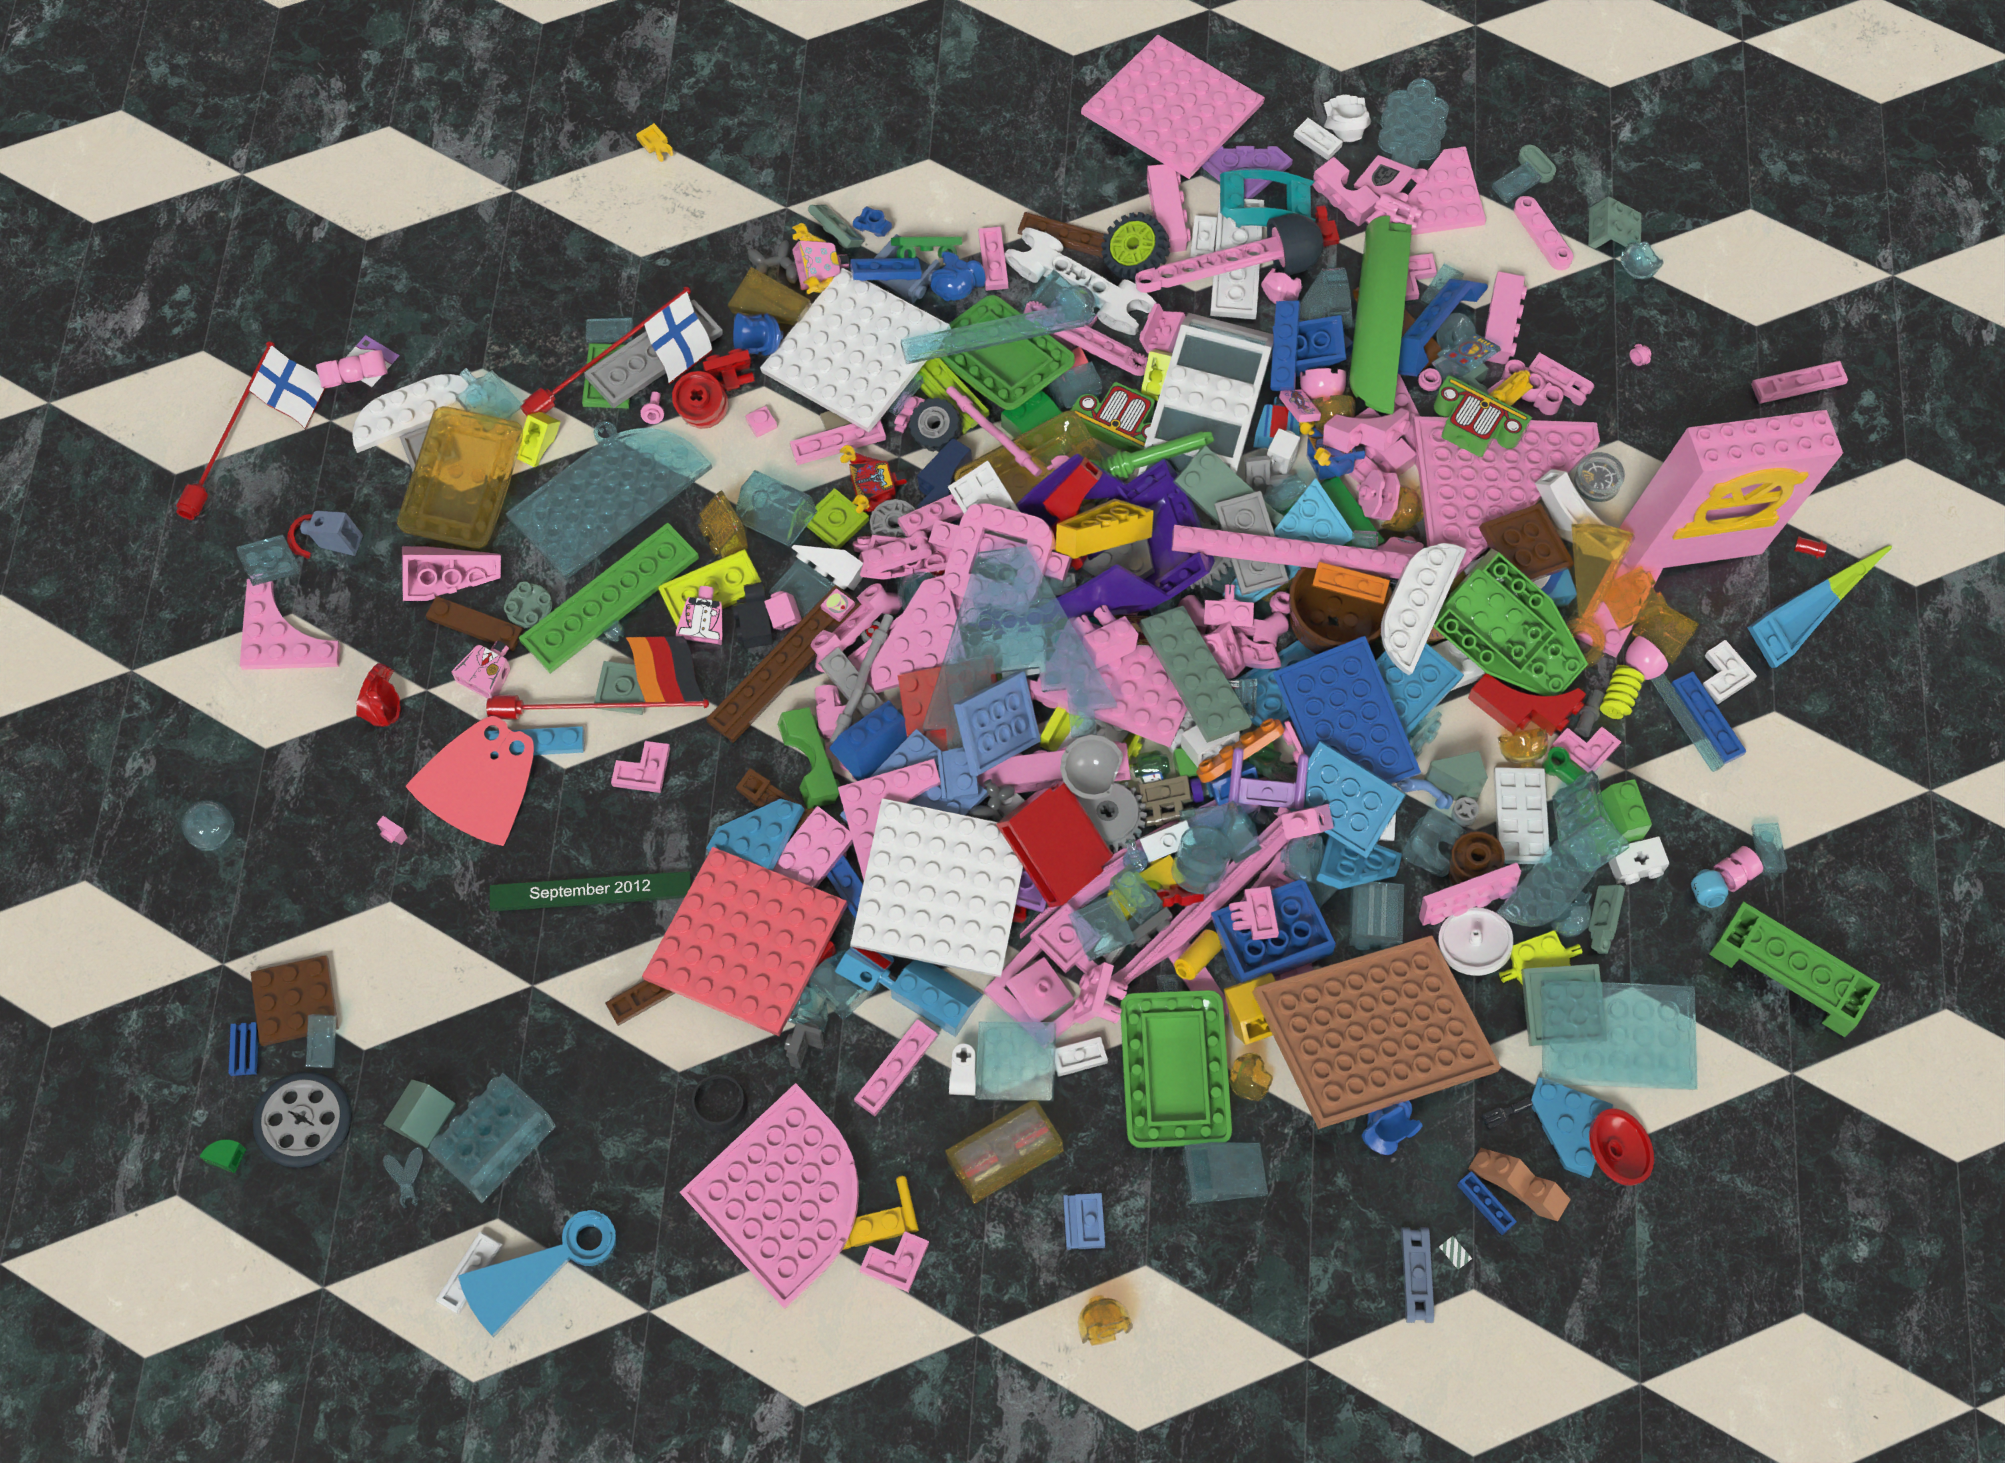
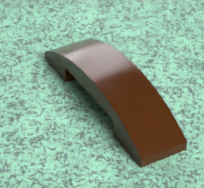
[736,768,814,831]

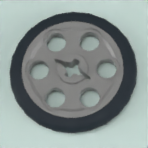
[253,1071,351,1168]

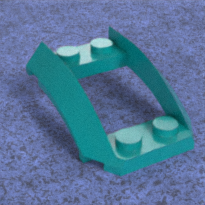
[1220,168,1316,228]

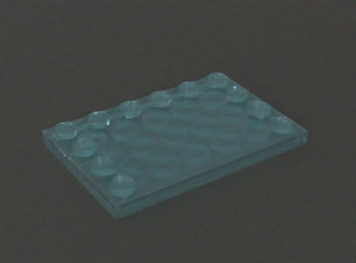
[1541,980,1697,1090]

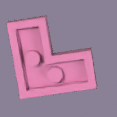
[1405,253,1437,301]
[1551,727,1621,775]
[611,741,670,793]
[859,1231,929,1293]

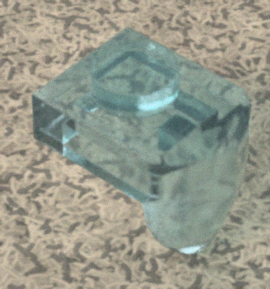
[788,1000,828,1032]

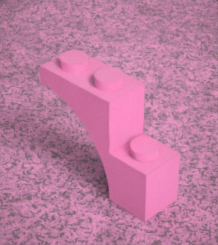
[1323,408,1410,453]

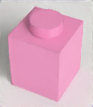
[764,591,802,631]

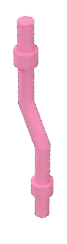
[946,386,1042,477]

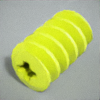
[1600,665,1645,719]

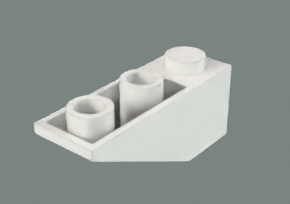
[792,545,863,591]

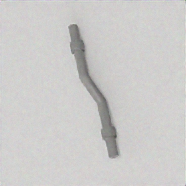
[830,614,894,744]

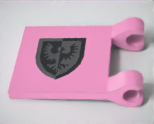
[1354,155,1429,204]

